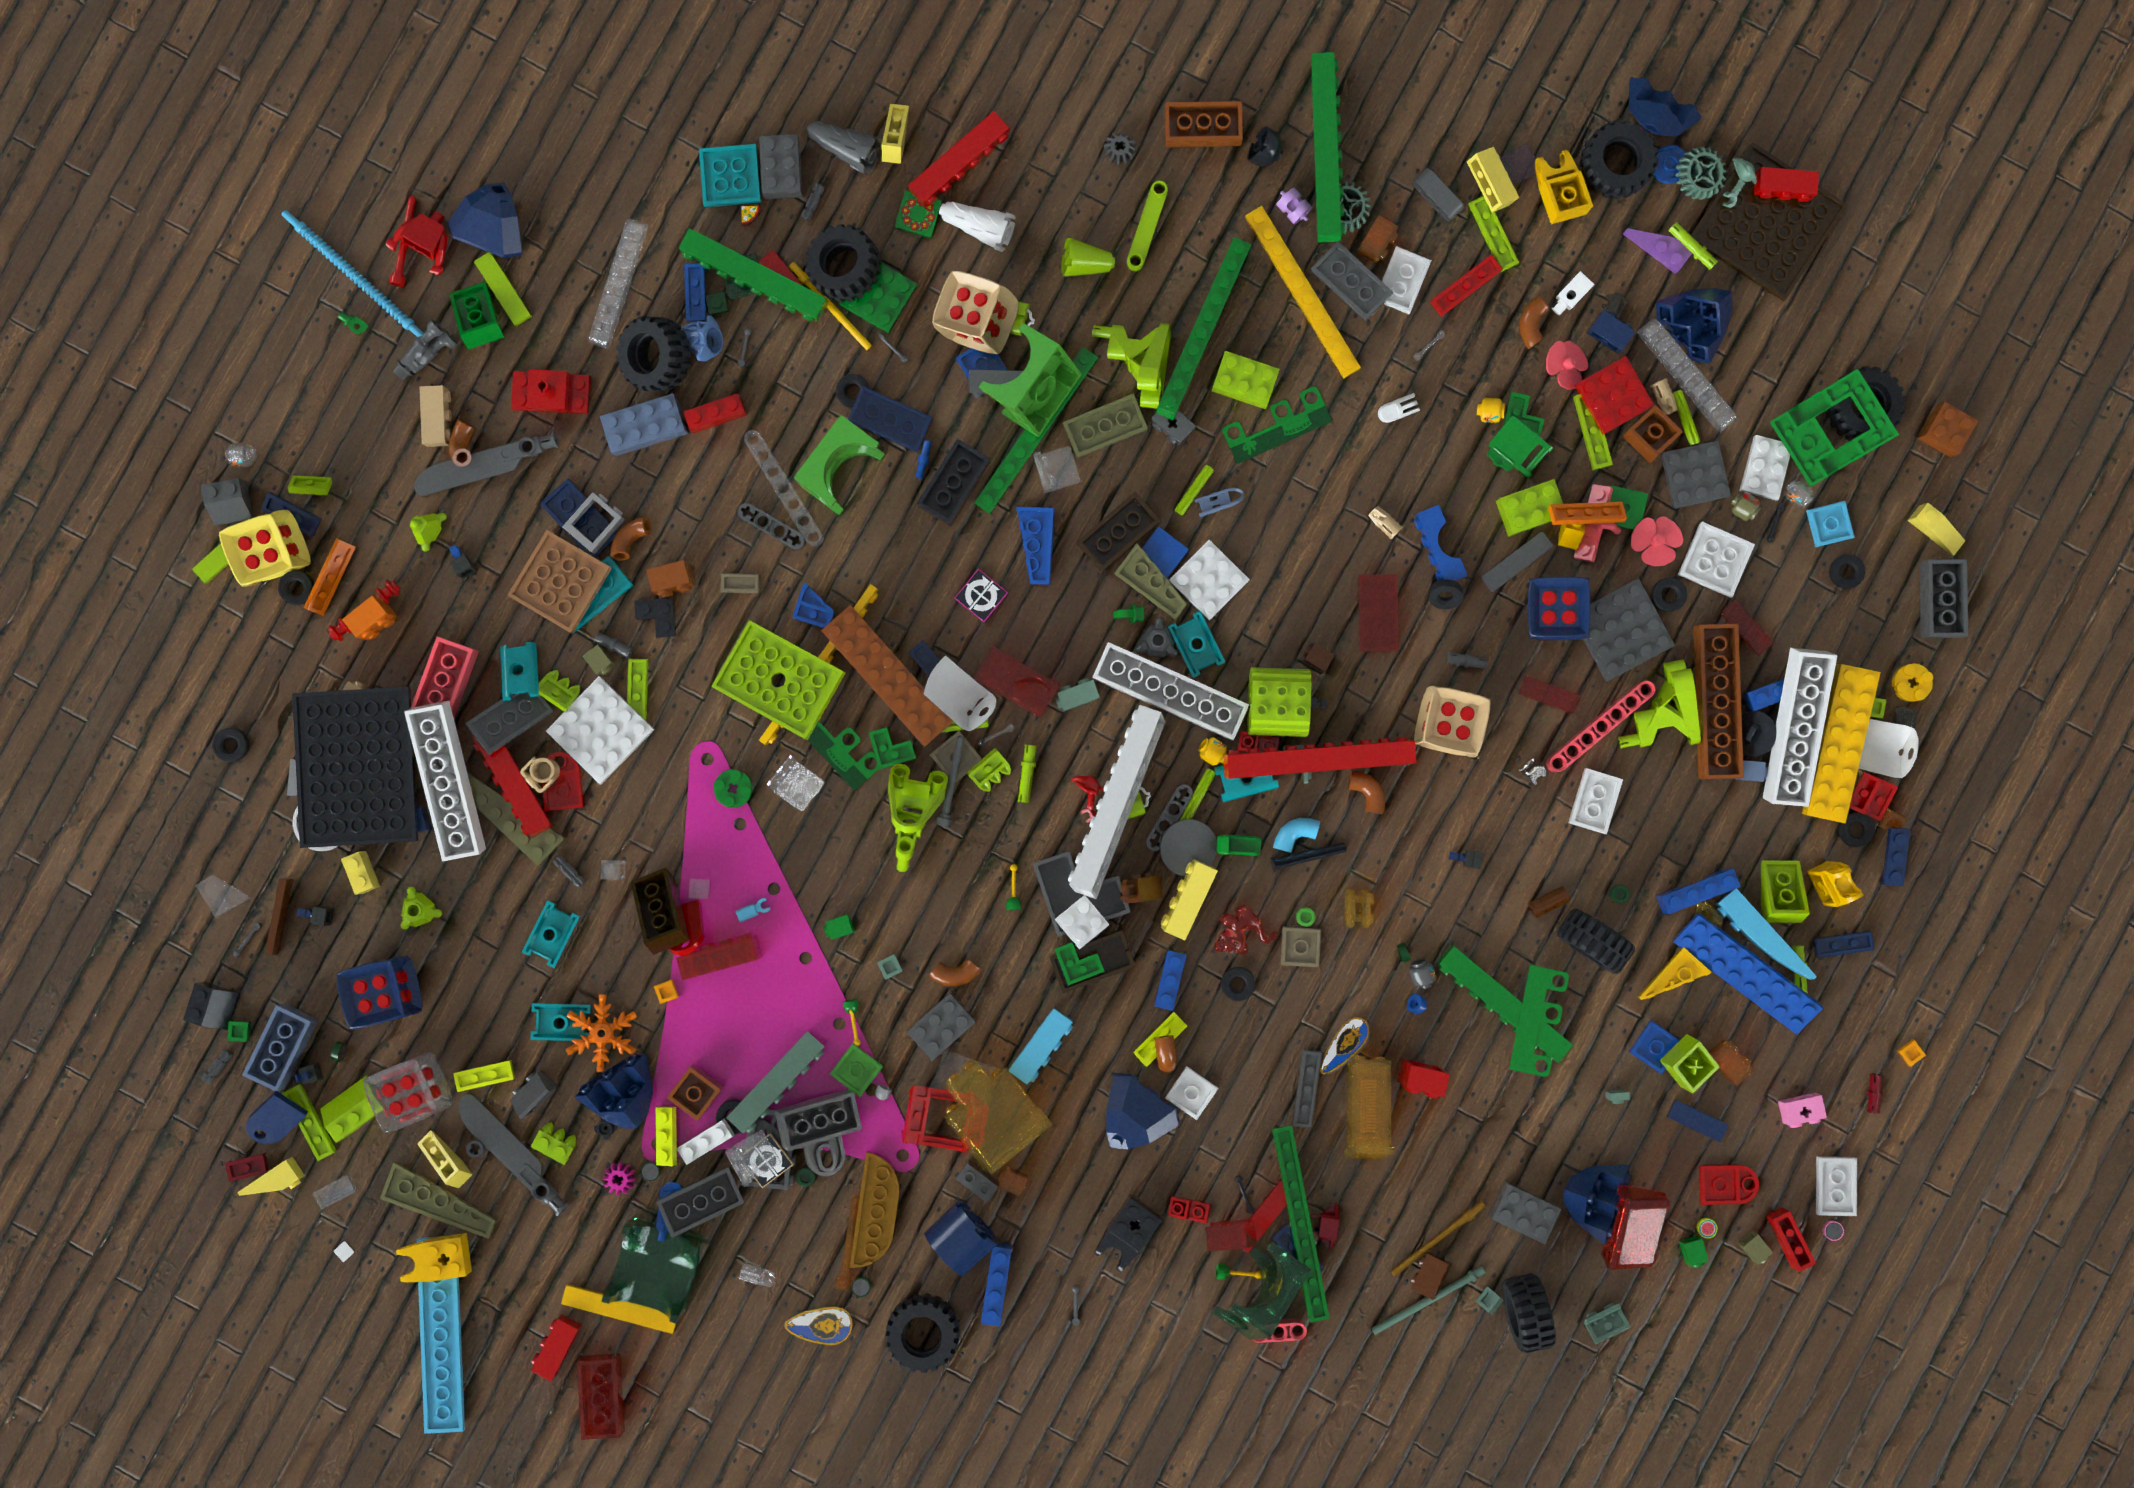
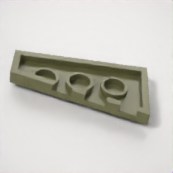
[1114,542,1187,620]

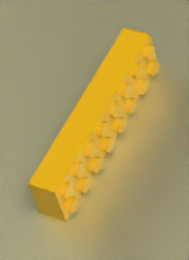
[1802,664,1881,824]

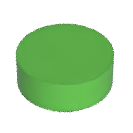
[1296,907,1316,927]

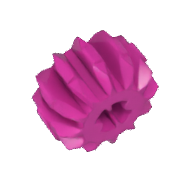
[603,1162,637,1195]

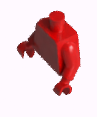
[386,211,448,275]

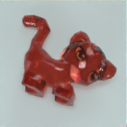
[1214,904,1278,955]

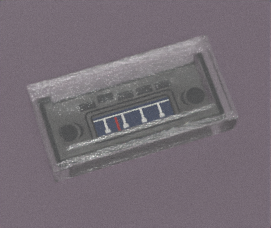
[313,1174,357,1210]

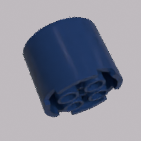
[924,1200,998,1276]

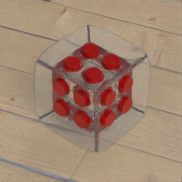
[364,1052,452,1133]

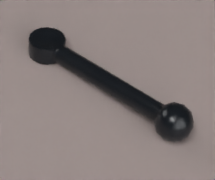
[1767,504,1785,542]
[1235,1175,1254,1214]

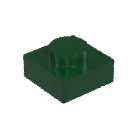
[705,292,729,316]

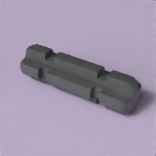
[801,183,824,221]
[553,855,585,888]
[201,1049,233,1084]

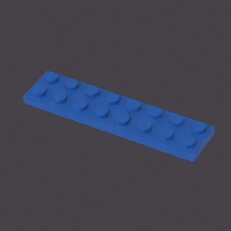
[1673,913,1823,1034]

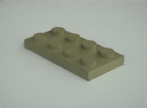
[1063,393,1148,458]

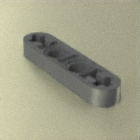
[738,503,805,550]
[1146,784,1193,851]

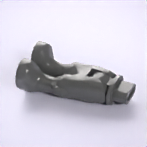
[393,319,458,381]

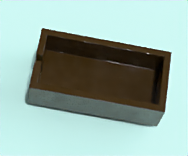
[1050,929,1135,993]

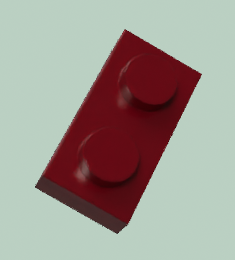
[225,1153,269,1182]

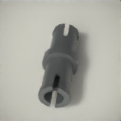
[593,631,633,659]
[1446,651,1487,670]

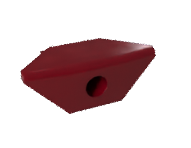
[1311,1203,1339,1250]

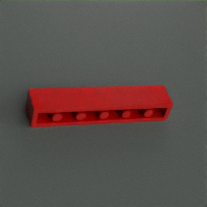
[908,111,1009,207]
[473,736,553,838]

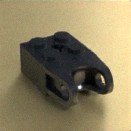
[1094,1195,1162,1272]

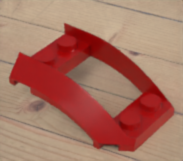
[901,1085,990,1153]

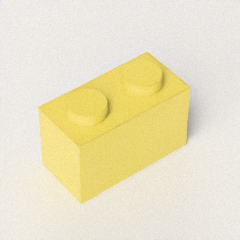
[341,851,380,895]

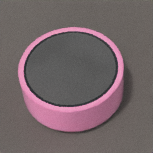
[1822,1220,1844,1241]

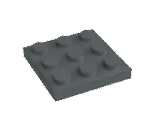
[1661,441,1731,509]

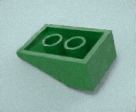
[449,282,504,350]

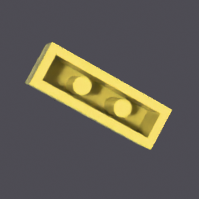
[1467,147,1519,212]

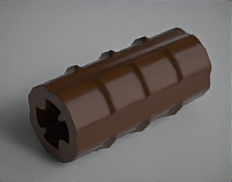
[1528,886,1571,918]

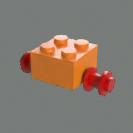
[328,580,401,641]

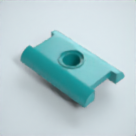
[1168,611,1225,678]
[500,642,539,701]
[1214,765,1279,802]
[522,900,580,968]
[530,1003,591,1041]

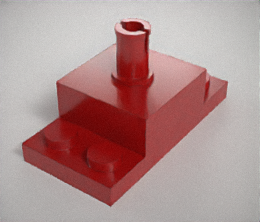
[511,369,591,414]

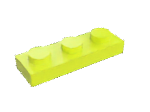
[1133,1012,1187,1067]
[453,1060,516,1092]
[656,1106,677,1166]

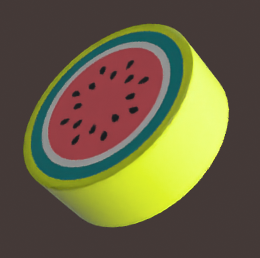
[1696,1218,1717,1238]

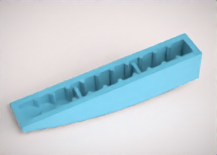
[1715,888,1817,980]

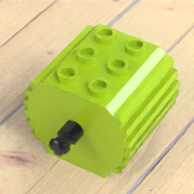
[1247,667,1327,737]

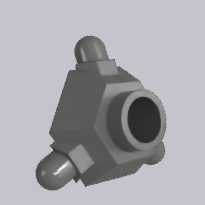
[1135,617,1178,657]

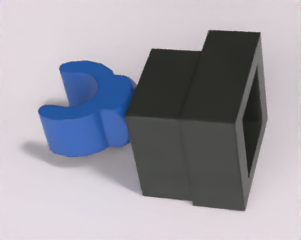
[449,544,477,579]

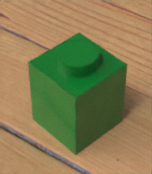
[824,914,855,940]
[1679,1235,1709,1268]

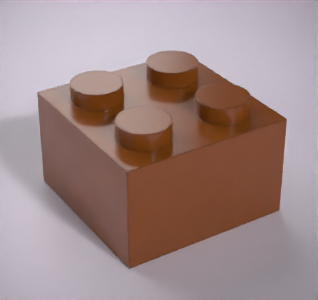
[1917,402,1978,457]
[1623,405,1683,464]
[646,560,696,598]
[667,1064,724,1121]

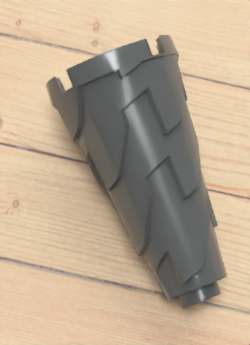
[807,121,882,175]

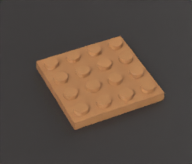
[507,530,612,634]

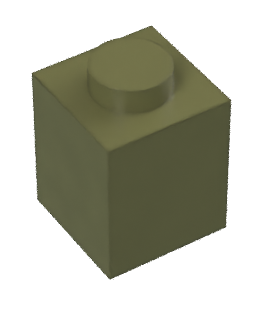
[582,644,615,676]
[1738,1231,1773,1265]

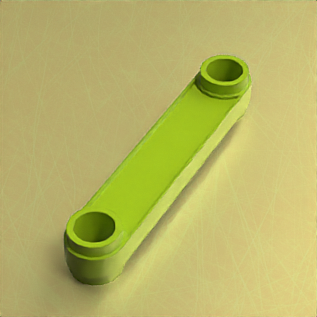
[1127,181,1168,272]

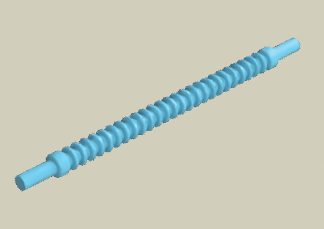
[281,210,424,337]

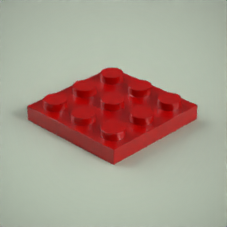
[1574,356,1655,435]

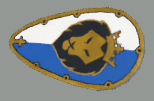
[1320,1017,1371,1075]
[784,1306,852,1345]

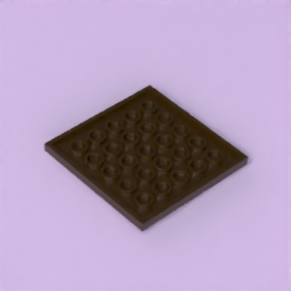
[1690,142,1848,301]

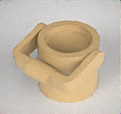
[520,757,560,793]

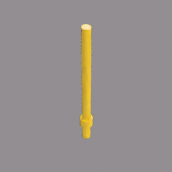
[789,262,872,351]

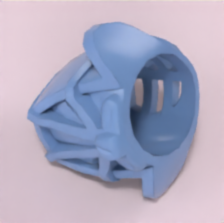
[682,315,723,361]

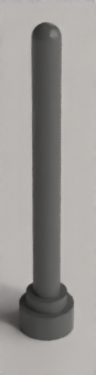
[935,735,965,827]

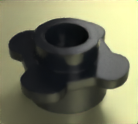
[594,1118,618,1140]

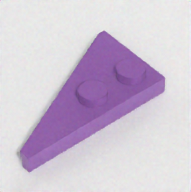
[1623,228,1692,274]

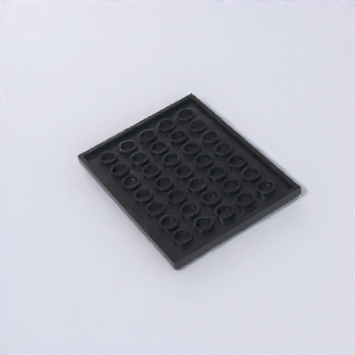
[292,687,418,848]

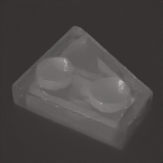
[195,875,251,918]

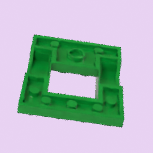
[1770,369,1899,487]

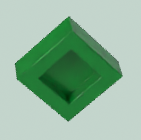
[227,1021,251,1042]

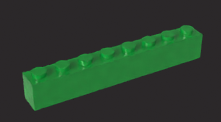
[678,228,828,322]
[1436,945,1573,1063]

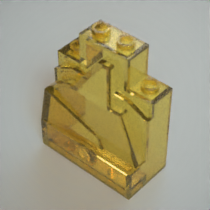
[943,1061,1053,1174]

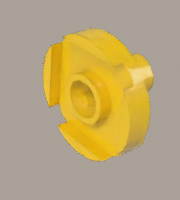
[1892,663,1933,702]

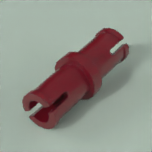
[1867,1073,1883,1114]

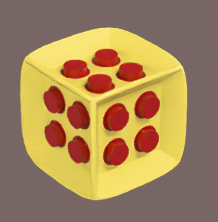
[219,510,311,587]

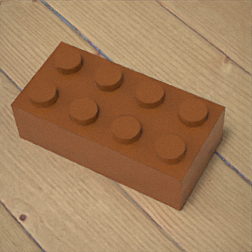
[1164,101,1243,147]

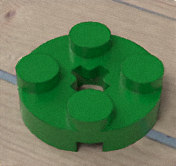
[713,770,753,808]

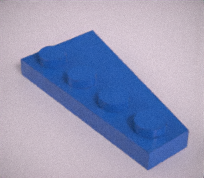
[1016,507,1055,585]

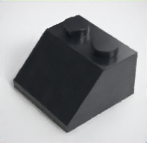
[183,982,240,1030]

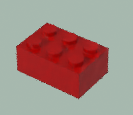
[1398,1058,1450,1099]

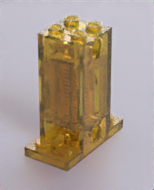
[1344,1056,1394,1159]

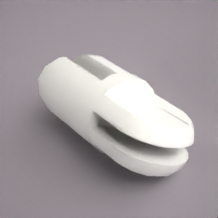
[1378,393,1420,423]

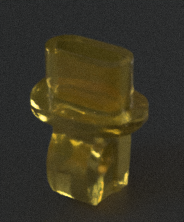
[1696,901,1723,927]

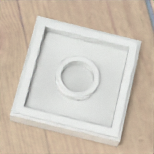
[1165,1066,1219,1120]

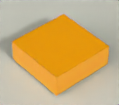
[654,979,679,1004]
[1897,1039,1926,1067]

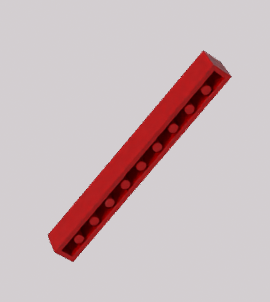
[1223,737,1416,779]

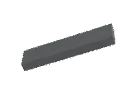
[1480,531,1553,592]
[1292,1049,1322,1129]

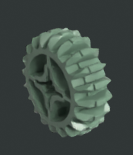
[1675,146,1727,200]
[1339,181,1371,233]

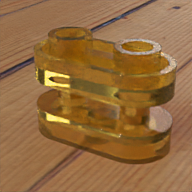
[1345,889,1374,928]

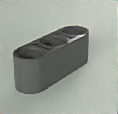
[1412,168,1464,222]

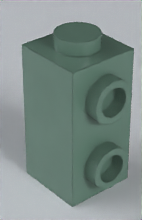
[1055,678,1100,711]

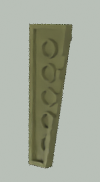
[468,773,566,866]
[380,1162,497,1239]

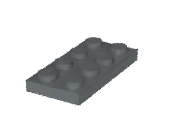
[1311,242,1393,321]
[465,692,553,755]

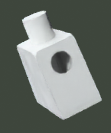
[1552,271,1594,315]

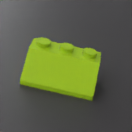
[320,1075,389,1143]

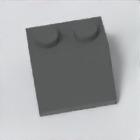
[201,478,254,526]
[510,1070,558,1119]

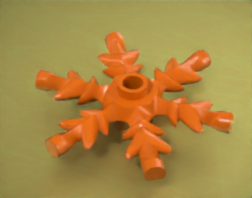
[565,994,637,1072]

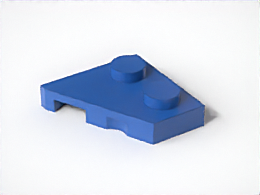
[792,583,835,628]

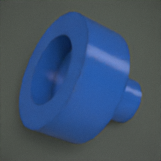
[1407,994,1427,1015]

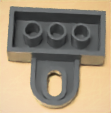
[774,1089,862,1176]

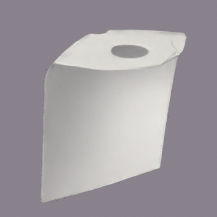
[924,655,996,731]
[1858,719,1919,778]

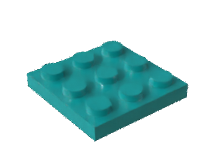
[699,144,761,207]

